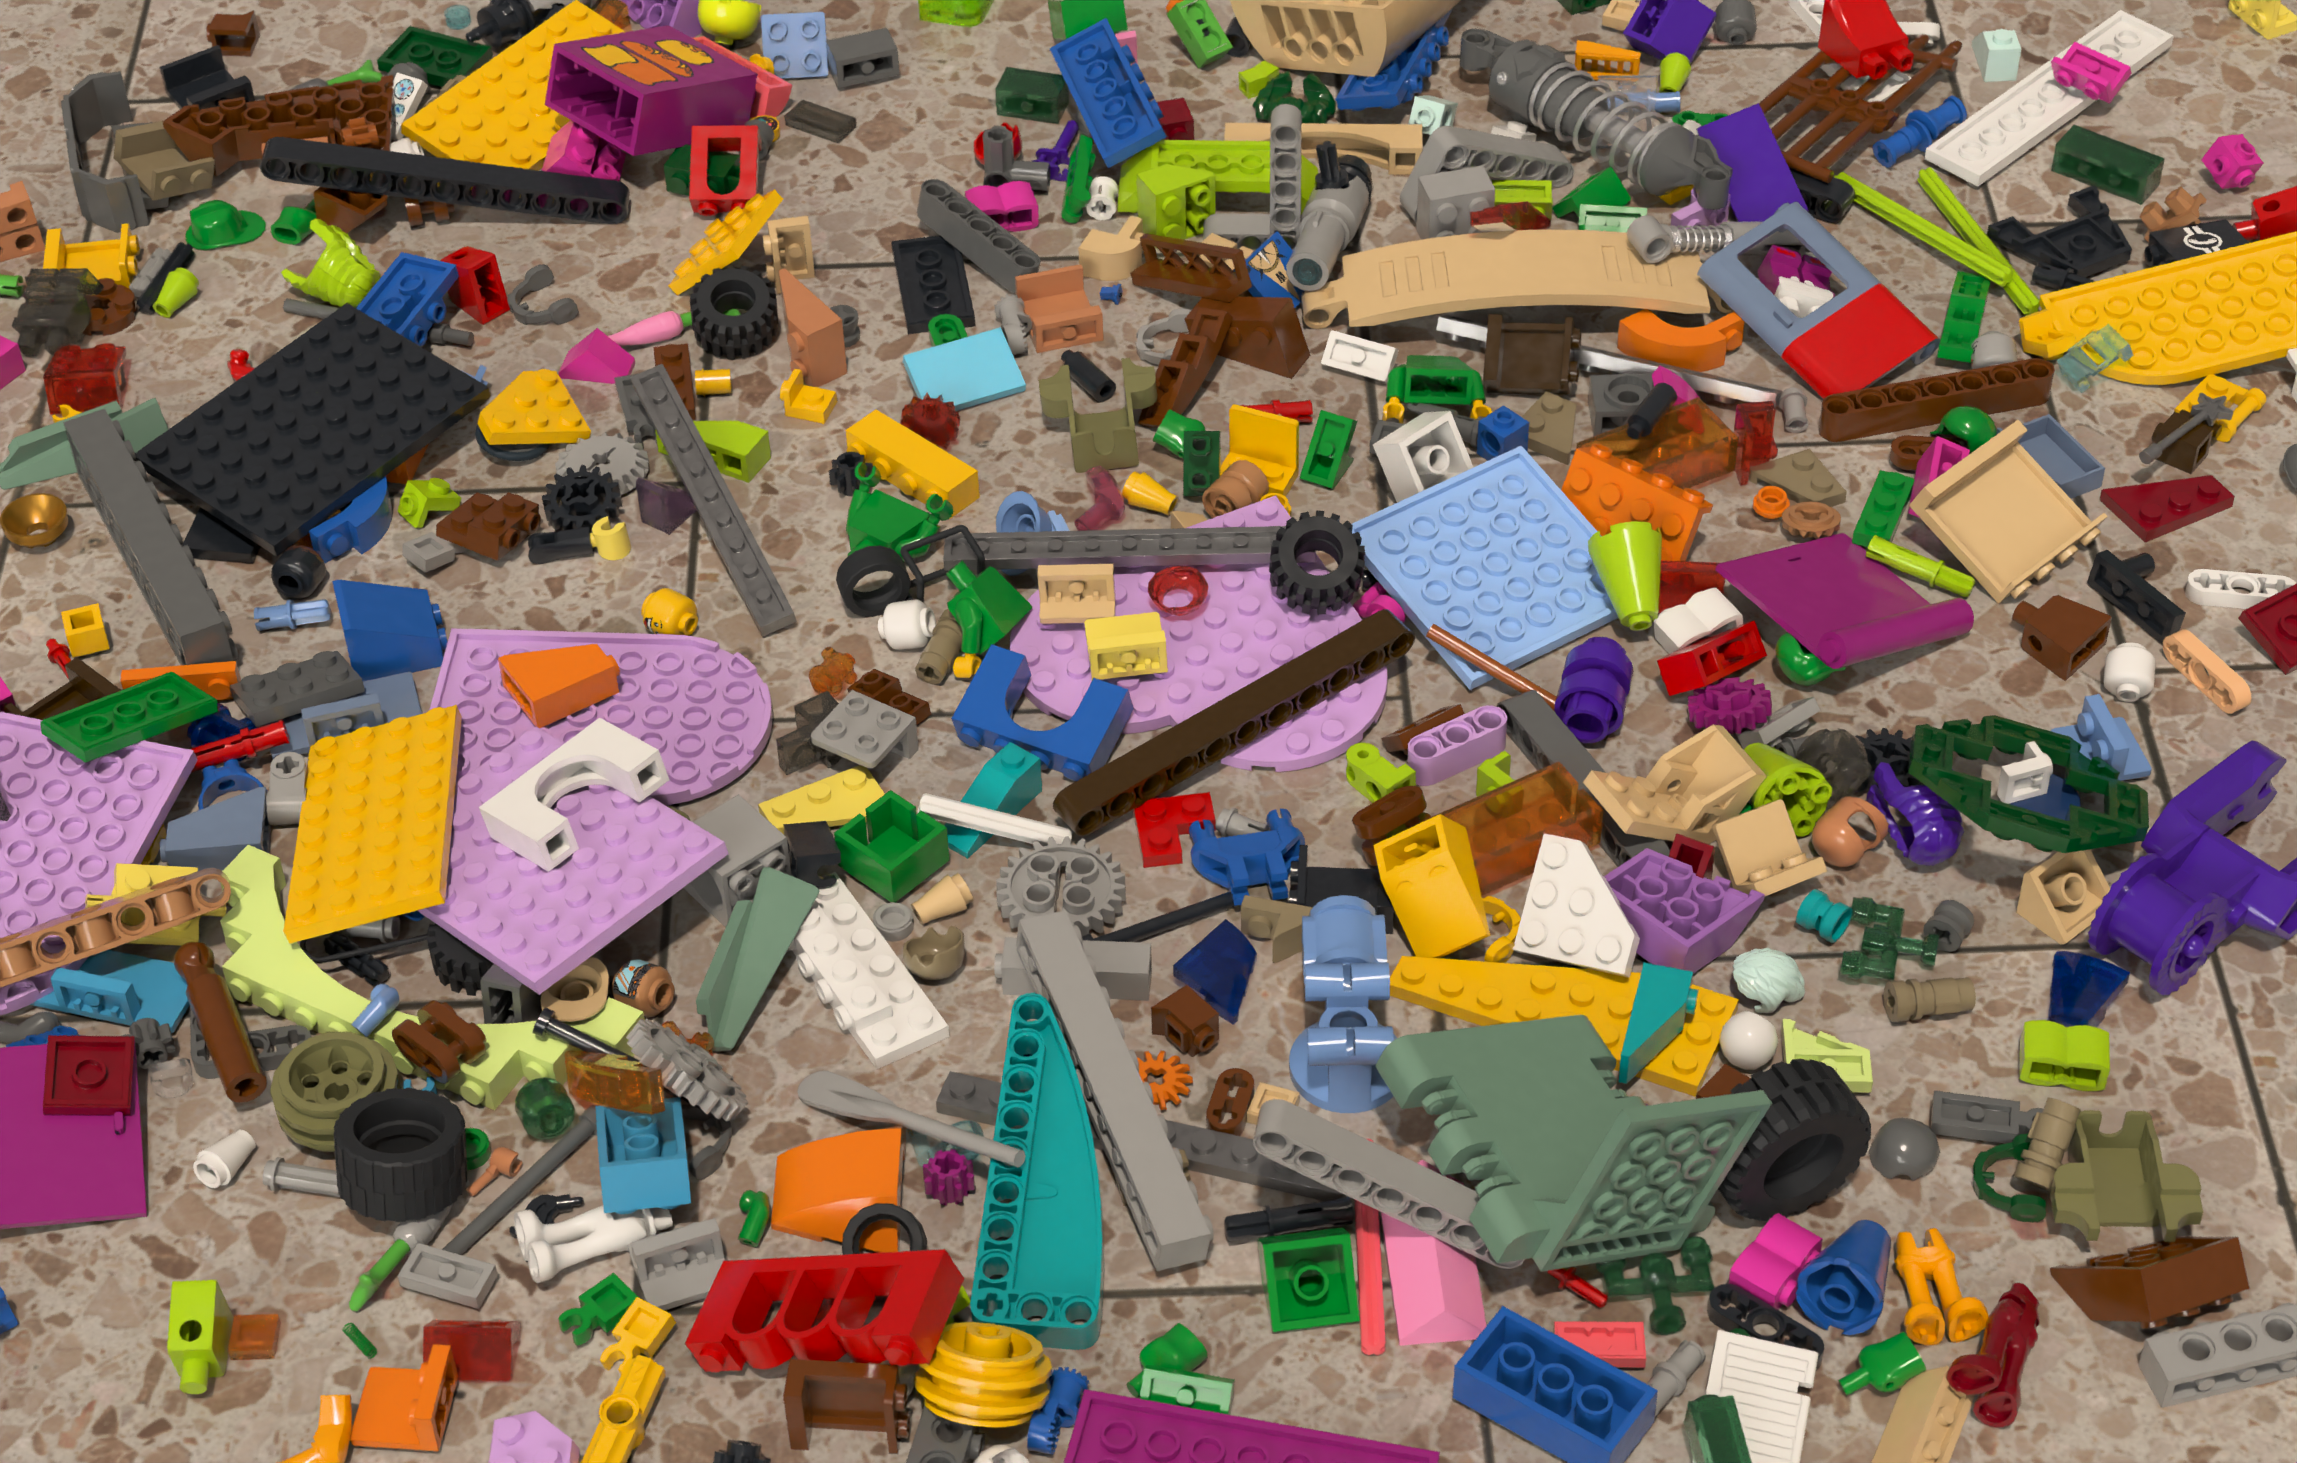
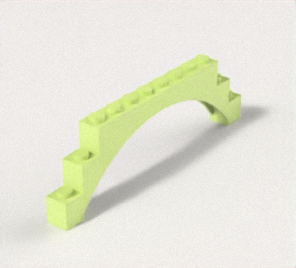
[220,845,645,1110]

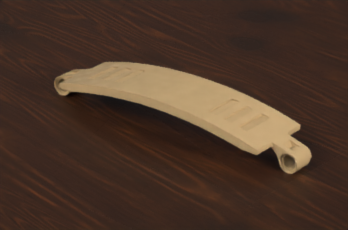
[1301,230,1734,329]

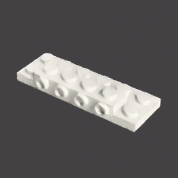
[787,872,949,1070]

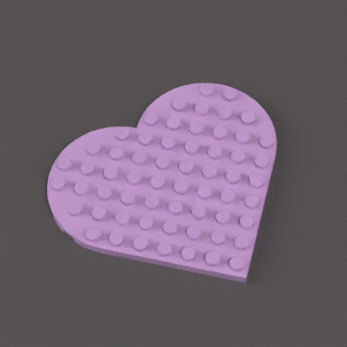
[1010,495,1387,772]
[430,628,773,806]
[0,712,197,1015]

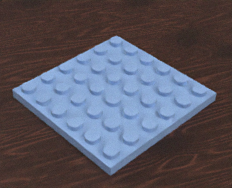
[1352,446,1618,690]

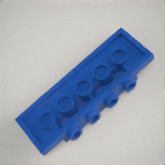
[1335,9,1452,111]
[1049,18,1167,168]
[356,252,459,347]

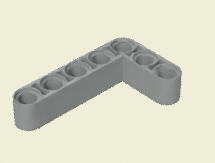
[1203,104,1302,251]
[1400,126,1574,223]

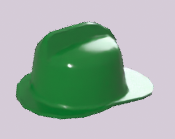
[185,200,266,250]

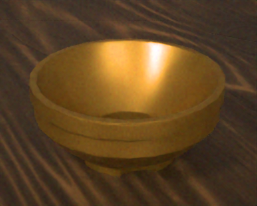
[0,493,68,549]

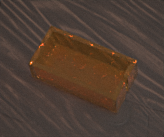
[1576,397,1739,490]
[1425,761,1603,896]

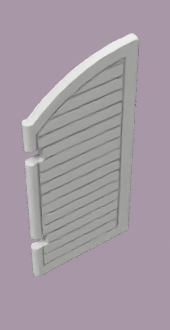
[1692,1330,1818,1463]

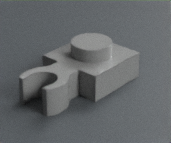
[402,532,468,572]

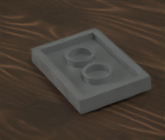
[230,651,365,727]

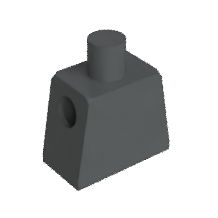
[480,964,542,1024]

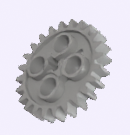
[996,836,1126,936]
[626,1018,748,1121]

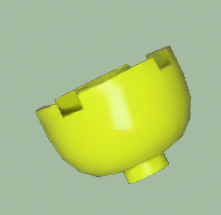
[698,0,761,45]

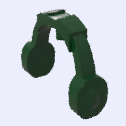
[1973,1133,2046,1222]

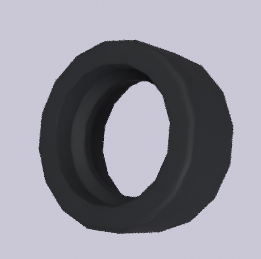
[836,546,911,617]
[842,1203,927,1255]

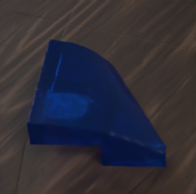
[1173,919,1257,1025]
[2048,951,2130,1027]

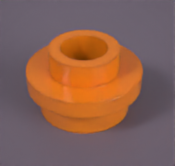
[1753,486,1790,519]

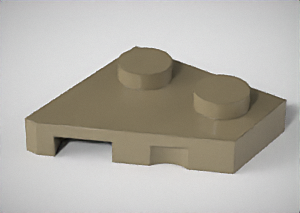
[1522,391,1577,465]
[1748,449,1847,507]

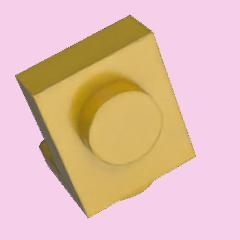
[2019,309,2077,360]

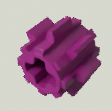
[922,1149,975,1206]

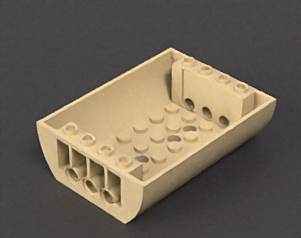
[1230,0,1461,77]

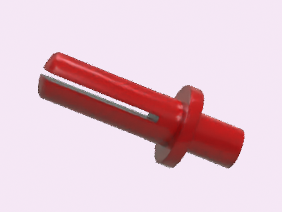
[46,638,72,680]
[1547,1267,1609,1309]

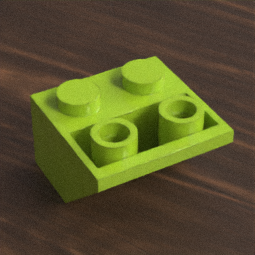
[1137,164,1216,249]

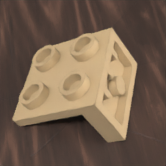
[1712,800,1827,896]

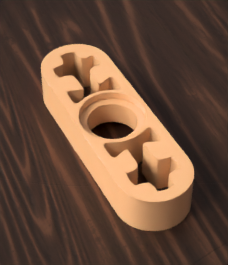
[2163,629,2252,714]

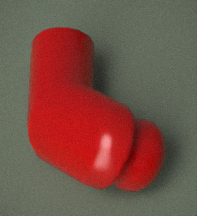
[227,349,254,381]

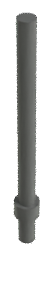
[283,298,474,346]
[442,1087,629,1255]

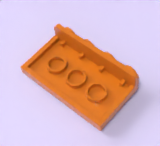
[1561,443,1713,583]

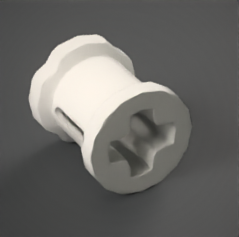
[1086,176,1118,220]

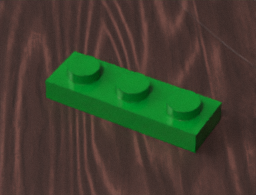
[1852,470,1914,547]

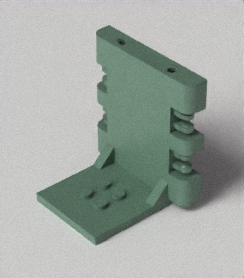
[1375,1015,1772,1272]

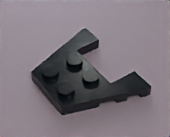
[1987,185,2132,277]

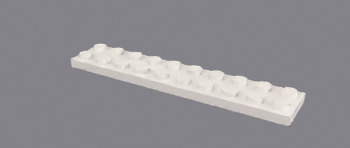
[1925,10,2174,186]

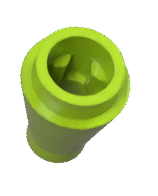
[1659,53,1691,93]
[153,268,199,318]

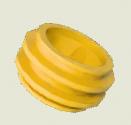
[914,1322,1053,1427]

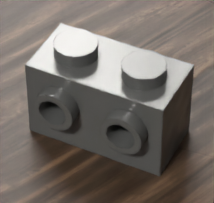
[826,28,900,88]

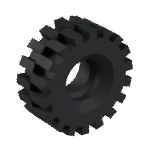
[427,923,494,996]

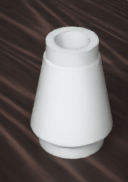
[193,1130,256,1188]

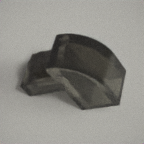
[776,691,842,775]

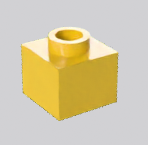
[61,603,110,658]

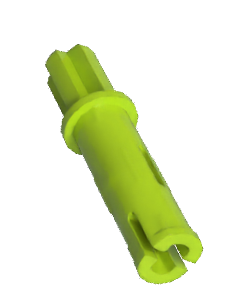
[1866,535,1975,597]

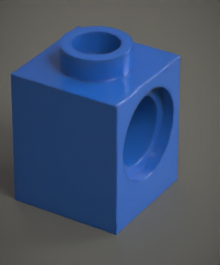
[1477,405,1529,461]

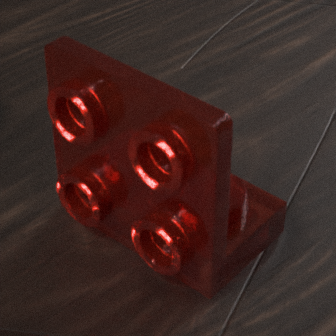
[43,343,127,414]

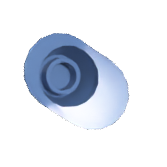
[996,491,1052,576]

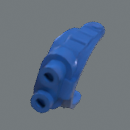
[198,759,268,810]

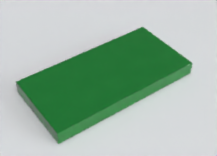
[40,671,218,763]

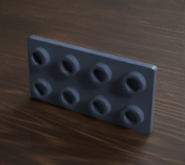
[265,672,422,759]

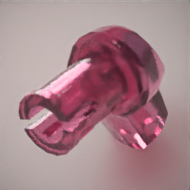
[1074,466,1125,531]

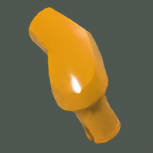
[277,1394,352,1463]

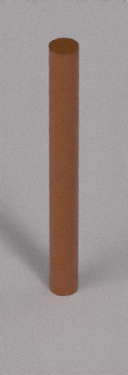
[1426,624,1556,712]

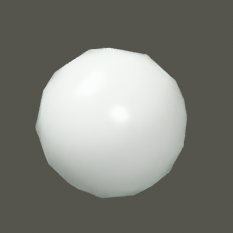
[1719,1011,1778,1069]

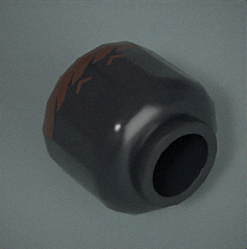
[271,545,326,599]

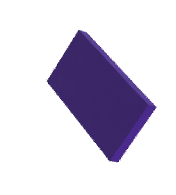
[1696,103,1808,222]

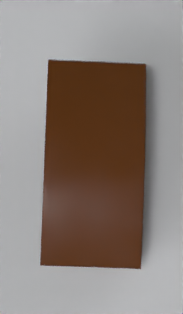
[847,669,931,725]

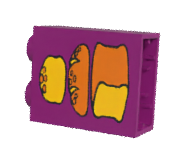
[545,25,757,156]

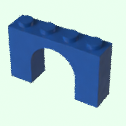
[951,644,1134,781]

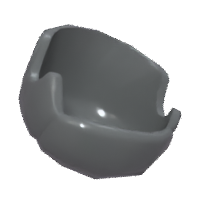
[1869,1118,1941,1181]

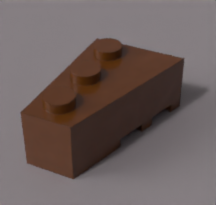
[1184,296,1310,379]

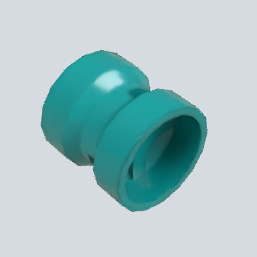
[1796,889,1853,943]

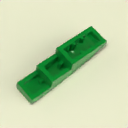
[1937,271,1991,363]

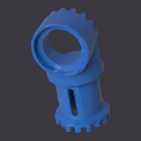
[1027,1367,1089,1454]

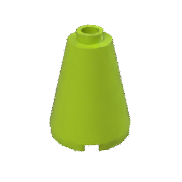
[1588,521,1663,631]

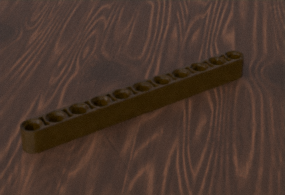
[1053,609,1415,836]

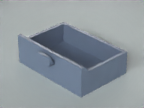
[1996,414,2105,499]

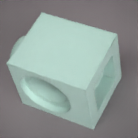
[1409,95,1458,135]

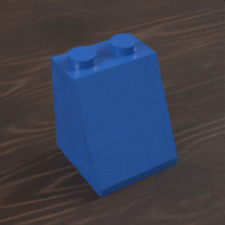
[332,580,448,681]

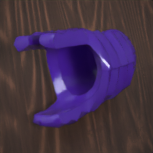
[1866,762,1964,866]

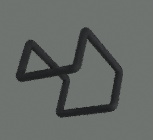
[900,525,985,603]

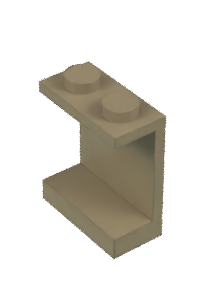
[113,120,215,201]

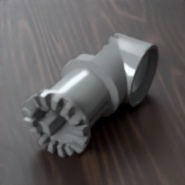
[994,294,1032,355]

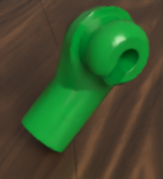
[738,1190,770,1247]

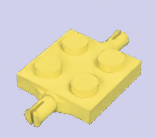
[85,863,226,946]

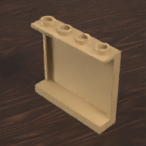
[1909,420,2108,604]

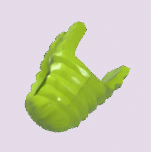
[281,219,381,308]

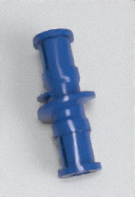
[1873,95,1967,168]

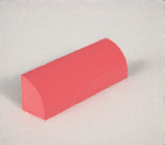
[693,36,792,118]

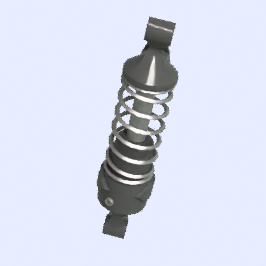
[1460,28,1733,210]

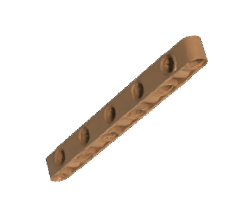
[0,868,231,988]

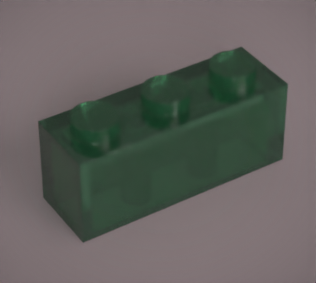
[2051,125,2165,205]

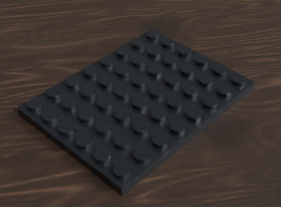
[135,303,491,556]

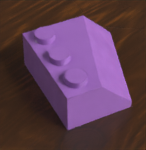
[1604,848,1765,974]

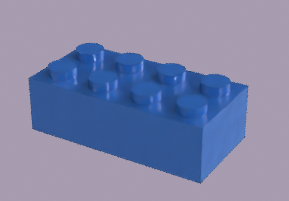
[1453,1306,1658,1463]

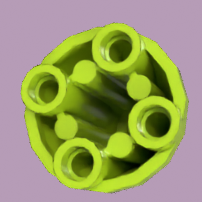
[1744,743,1832,837]

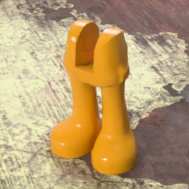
[1894,1228,1989,1345]

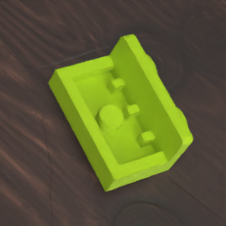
[1491,180,1553,223]

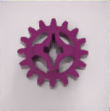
[1688,677,1772,734]

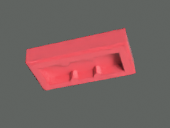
[1553,1321,1646,1368]

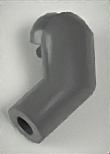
[0,1012,59,1044]

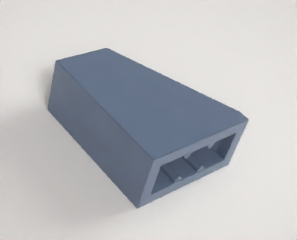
[160,787,272,871]

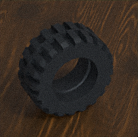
[1718,1059,1871,1221]

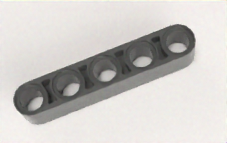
[917,179,1041,294]

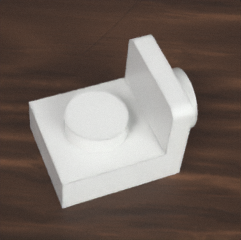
[1997,741,2053,804]

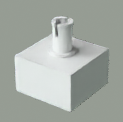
[1373,411,1473,503]

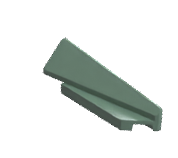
[0,398,168,490]
[696,867,820,1052]

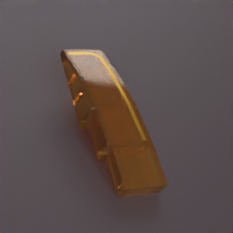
[565,1050,665,1115]

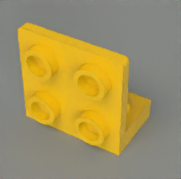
[1220,404,1299,497]

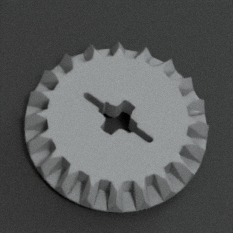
[555,432,649,499]

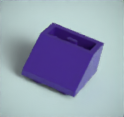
[1623,0,1717,64]

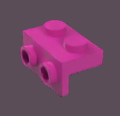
[2051,42,2132,104]

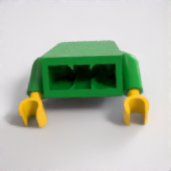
[1382,355,1492,424]

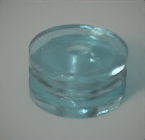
[444,5,471,30]

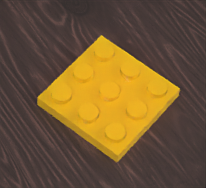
[668,189,783,296]

